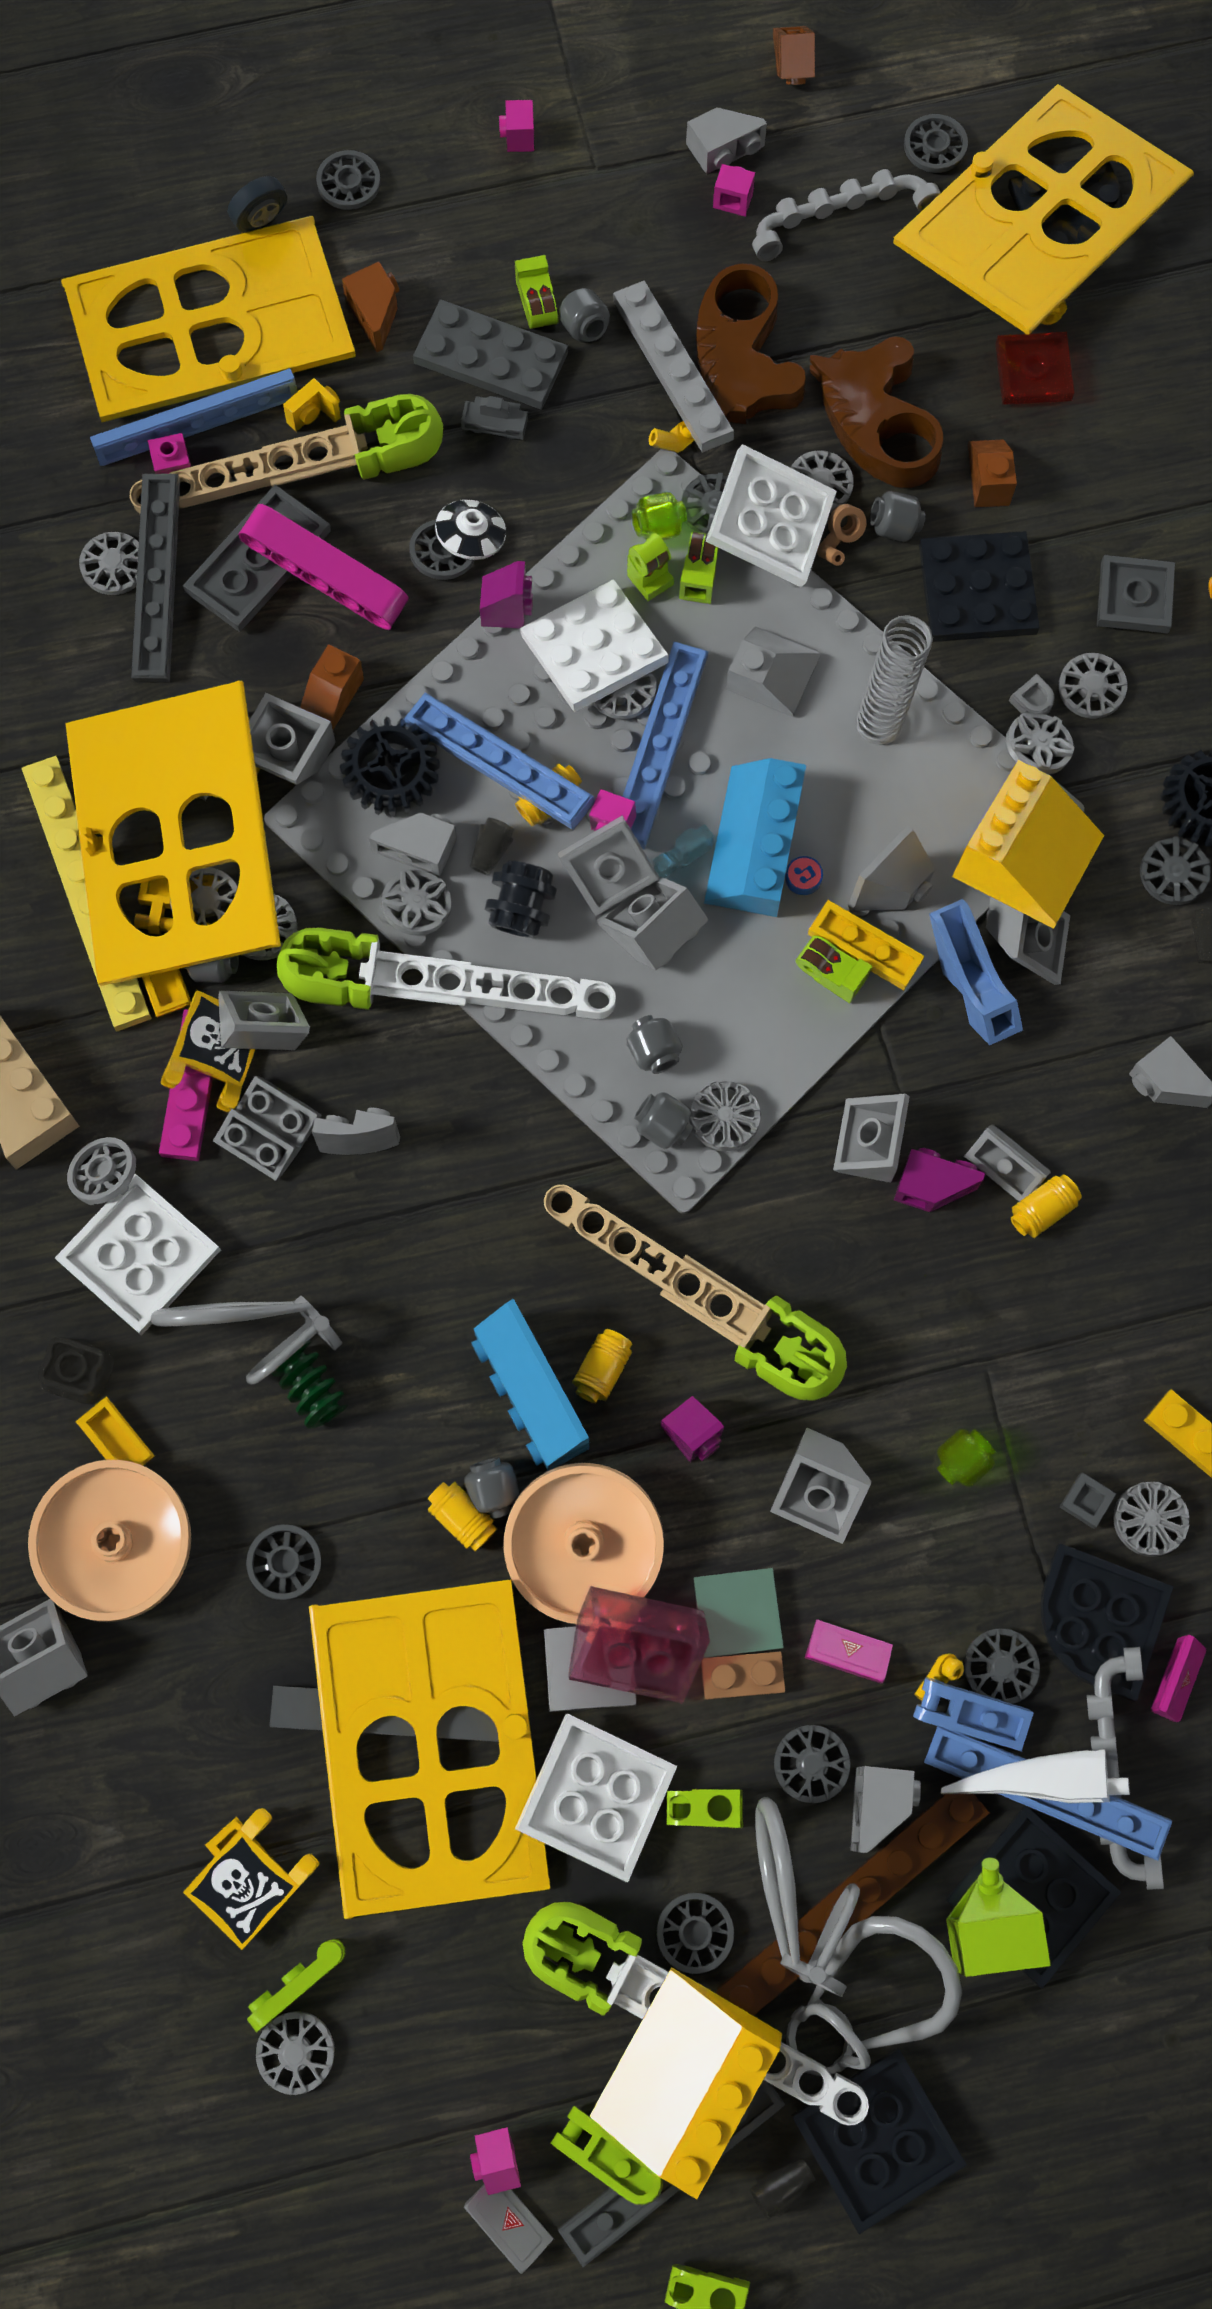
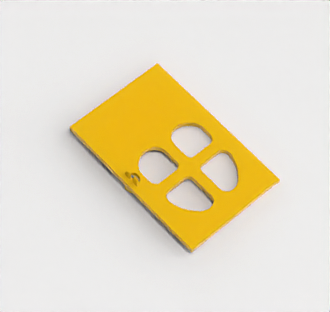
[893,84,1194,335]
[61,216,356,422]
[65,681,281,986]
[309,1580,551,1919]

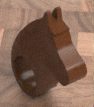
[697,263,806,424]
[810,336,943,488]

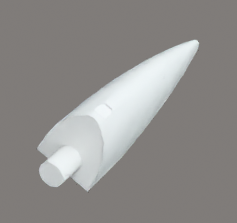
[941,1749,1130,1803]

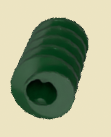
[272,1341,348,1429]

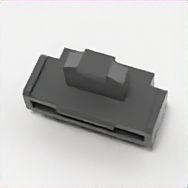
[461,396,528,440]

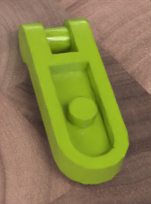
[247,1939,346,2033]
[551,2106,663,2205]

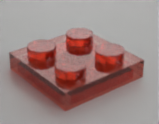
[995,332,1074,405]

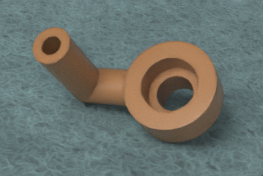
[817,504,866,566]

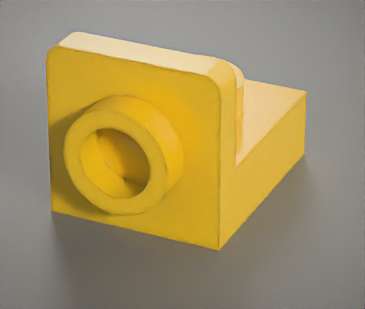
[283,378,341,432]

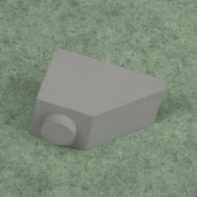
[369,812,457,877]
[1129,1036,1212,1108]

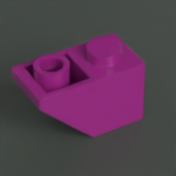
[480,561,533,629]
[894,1148,985,1212]
[661,1396,724,1462]

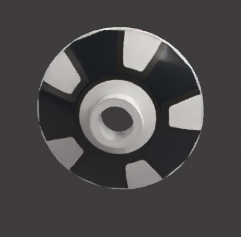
[435,500,506,560]

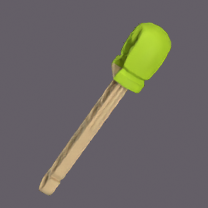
[130,394,443,514]
[544,1185,847,1401]

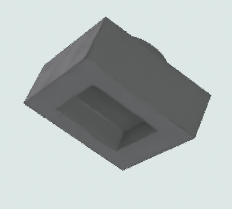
[1060,1472,1116,1529]

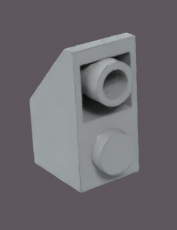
[686,108,767,174]

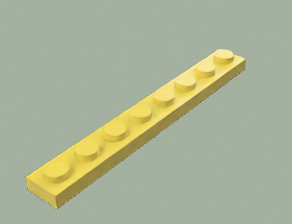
[22,756,152,1032]

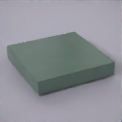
[693,1568,783,1658]

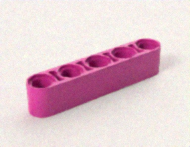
[238,504,409,630]

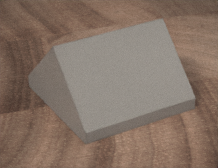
[218,991,310,1050]
[833,1094,910,1183]

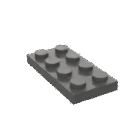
[413,299,568,410]
[183,485,331,632]

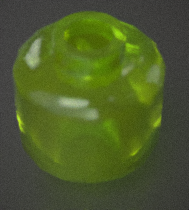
[632,491,687,541]
[937,1428,996,1487]

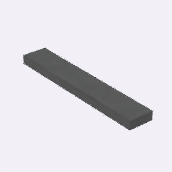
[131,474,180,682]
[270,1686,513,1742]
[558,2080,785,2267]

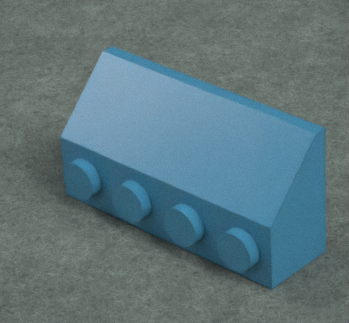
[704,758,806,917]
[471,1299,589,1471]

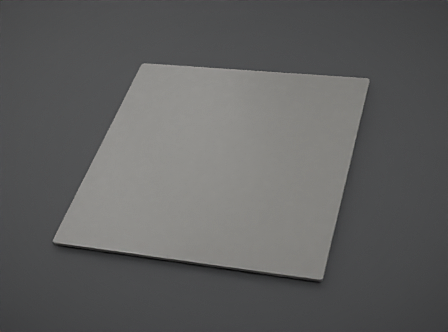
[264,449,1084,1214]

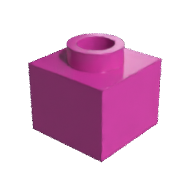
[499,100,534,152]
[713,164,755,217]
[148,433,191,474]
[589,789,636,831]
[470,2127,521,2195]

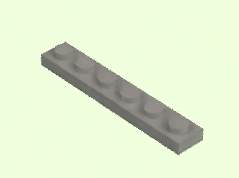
[613,280,734,453]

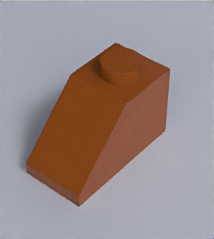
[773,26,815,85]
[342,262,399,352]
[968,439,1017,507]
[300,644,364,730]

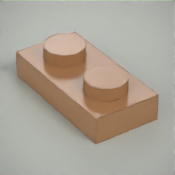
[701,1651,785,1700]

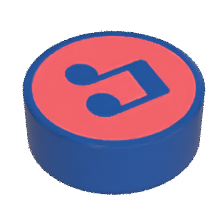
[785,856,823,895]

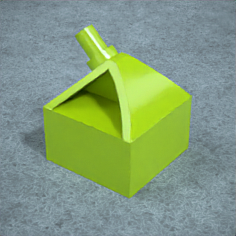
[946,1858,1051,1977]

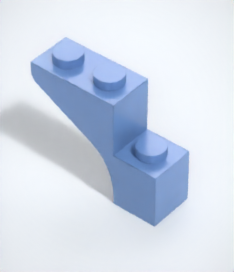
[929,899,1023,1045]

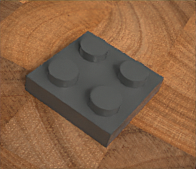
[1097,555,1175,633]

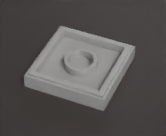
[558,815,660,916]

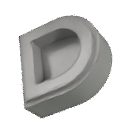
[1009,674,1054,715]

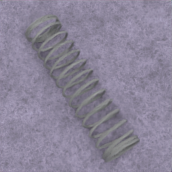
[856,615,933,745]

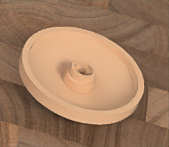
[28,1460,191,1622]
[504,1463,664,1624]

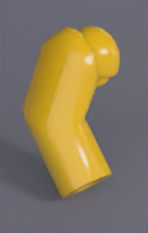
[649,421,694,453]
[914,1653,964,1701]

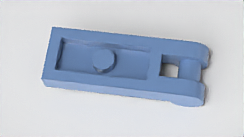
[913,1677,1034,1752]

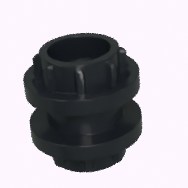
[485,860,557,938]

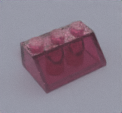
[568,1586,710,1703]

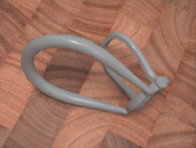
[151,1296,342,1385]
[755,1797,860,1997]
[786,1916,963,2076]

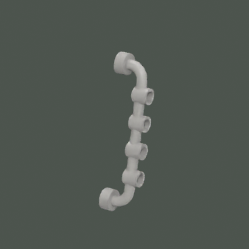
[752,169,941,261]
[1087,1647,1164,1890]

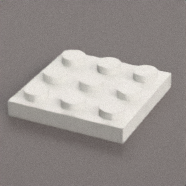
[706,444,837,587]
[520,579,669,713]
[55,1174,221,1336]
[515,1714,677,1882]

